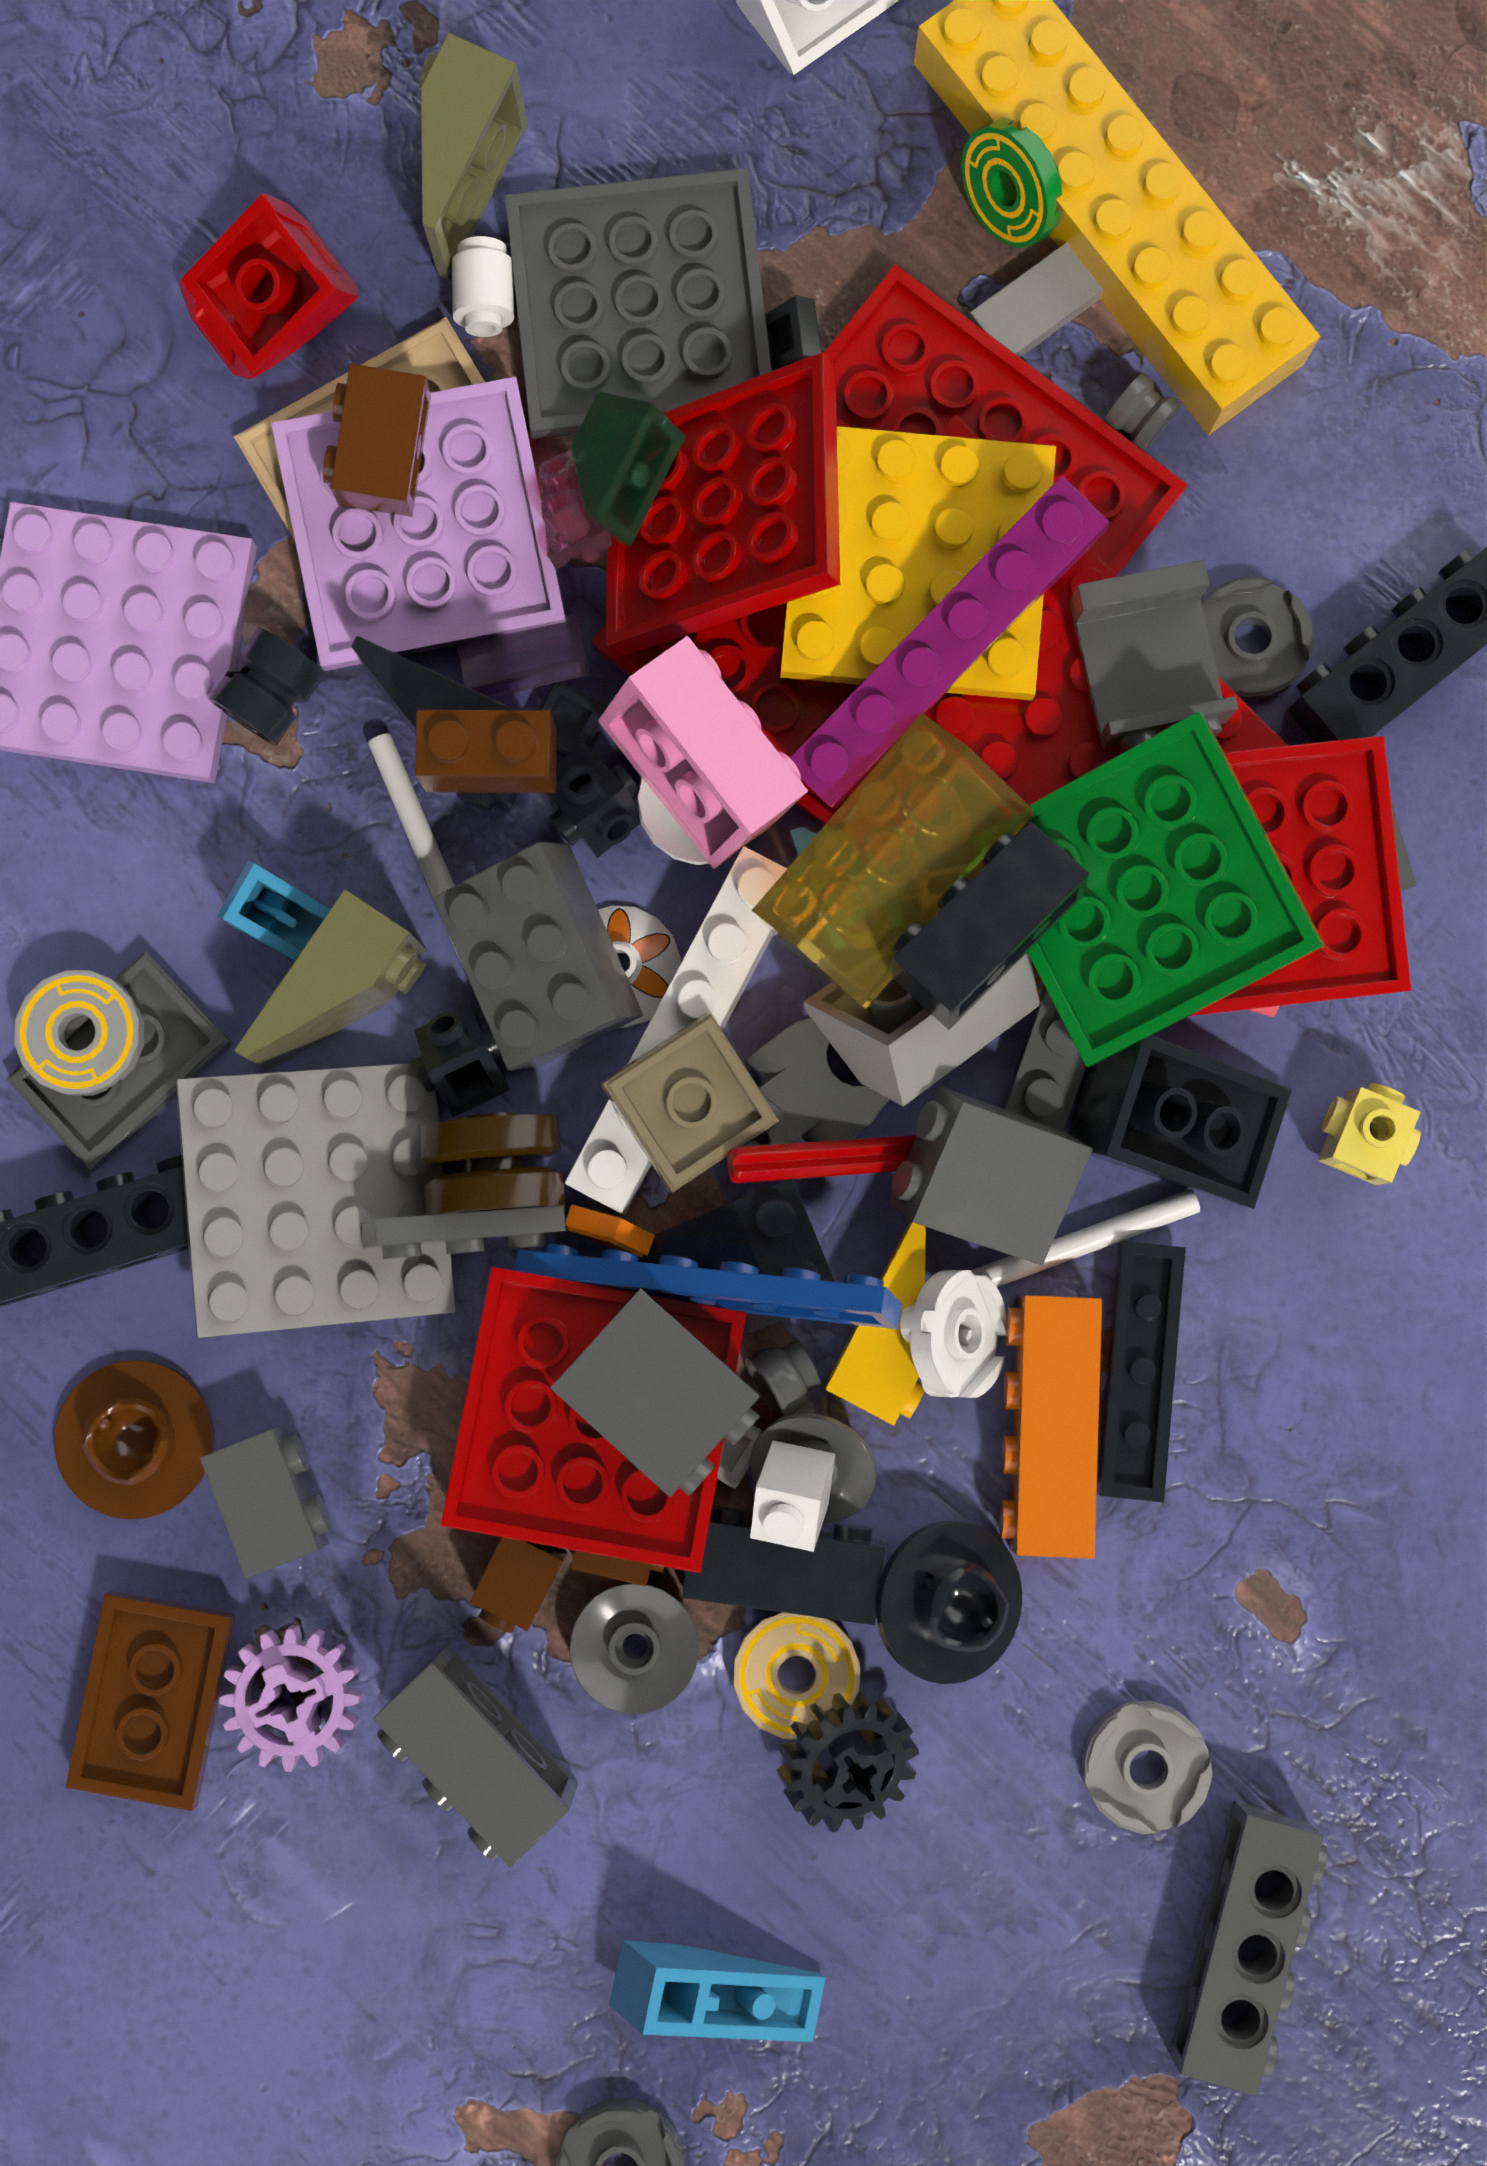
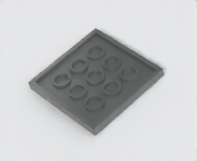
[505,168,771,439]

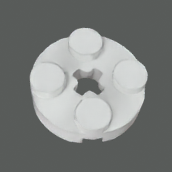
[900,1270,1007,1398]

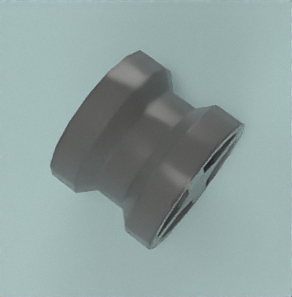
[1104,373,1182,452]

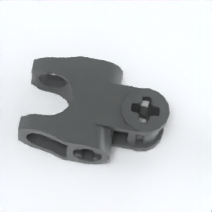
[741,1018,890,1147]

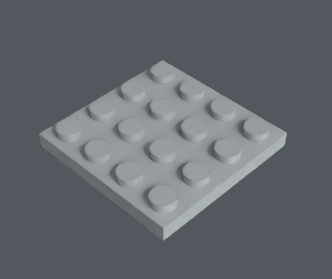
[176,1063,456,1338]

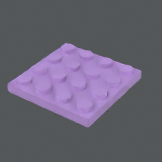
[271,377,566,671]
[0,502,257,783]

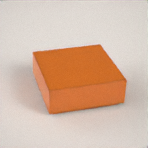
[565,1205,655,1257]

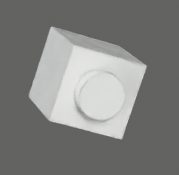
[750,1440,835,1552]

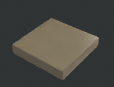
[600,1013,779,1192]

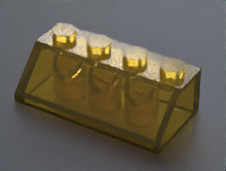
[752,713,1034,1010]

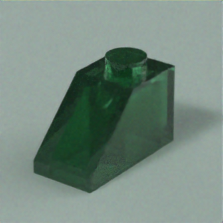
[570,391,685,547]

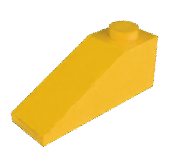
[824,1221,926,1426]

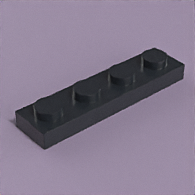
[1097,1241,1186,1503]

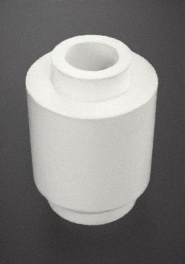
[452,236,514,337]

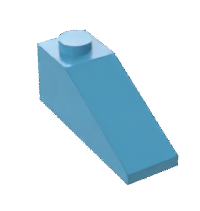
[609,1940,826,2042]

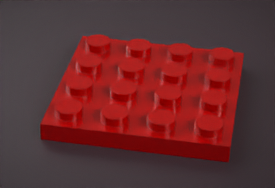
[606,352,841,657]
[1190,736,1411,1016]
[440,1267,747,1573]

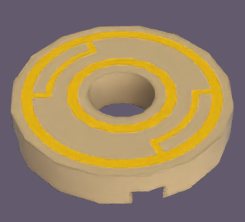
[734,1612,860,1739]

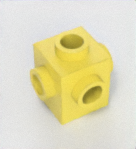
[1317,1083,1421,1185]

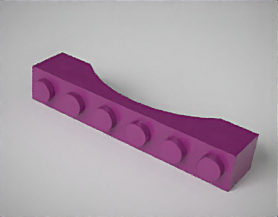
[790,475,1109,808]

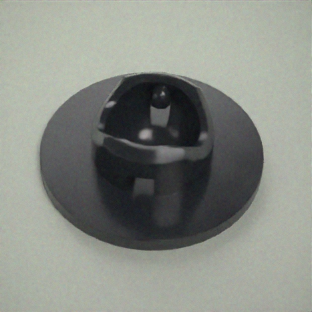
[876,1520,1022,1684]

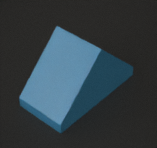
[217,860,331,962]

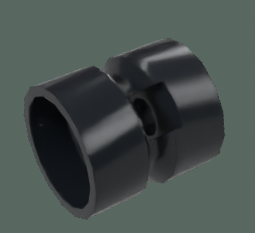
[208,627,326,746]

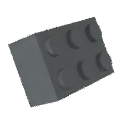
[434,842,644,1071]
[373,1643,578,1868]

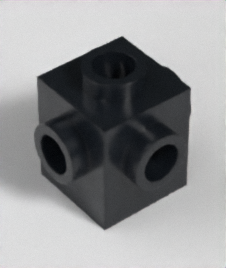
[544,742,641,858]
[412,1003,510,1117]

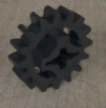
[777,1691,919,1832]

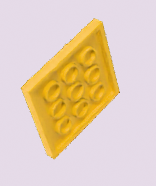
[780,426,1056,700]

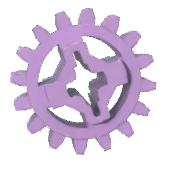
[219,1625,364,1772]

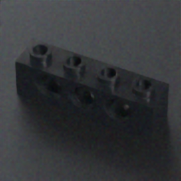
[1288,547,1487,743]
[0,1155,189,1308]

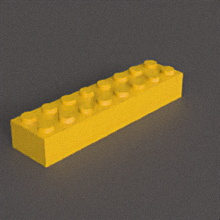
[914,0,1321,436]

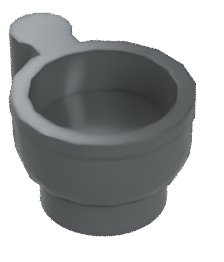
[745,1341,821,1419]

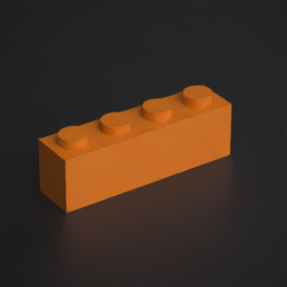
[999,1295,1102,1559]

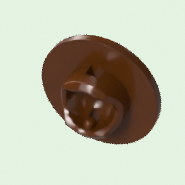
[54,1360,214,1520]

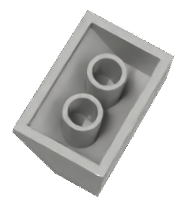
[804,920,1040,1106]

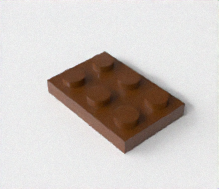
[65,1591,236,1811]

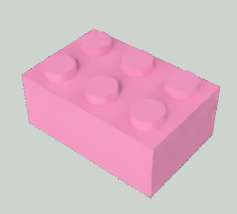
[598,636,808,870]

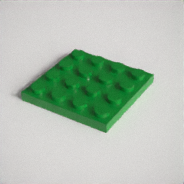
[970,711,1325,1067]

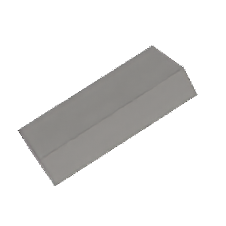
[969,243,1104,357]

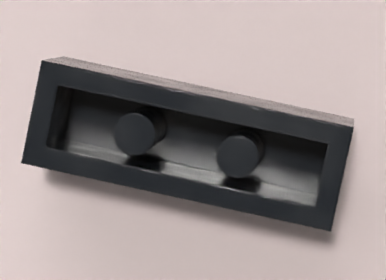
[892,822,1089,1030]
[682,1506,885,1625]

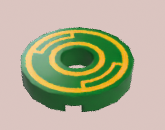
[961,118,1062,248]

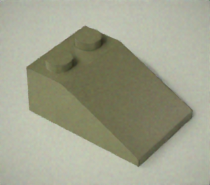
[419,32,528,282]
[234,889,426,1070]

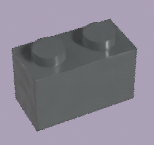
[200,1425,332,1579]

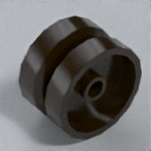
[419,1112,565,1215]

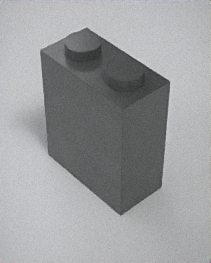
[889,1085,1093,1266]
[551,1288,760,1498]

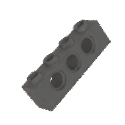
[1169,1801,1327,2096]

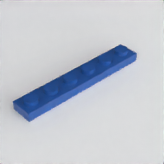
[514,1244,902,1329]

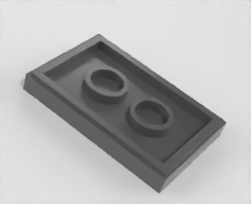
[6,951,233,1171]

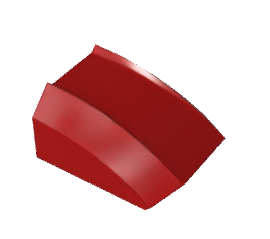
[179,193,359,379]

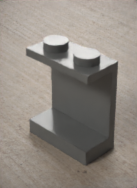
[1069,559,1238,753]

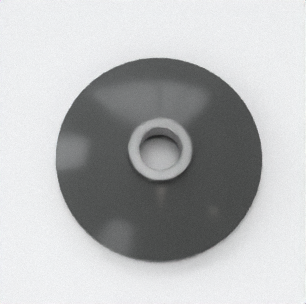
[750,1413,877,1523]
[570,1583,699,1714]

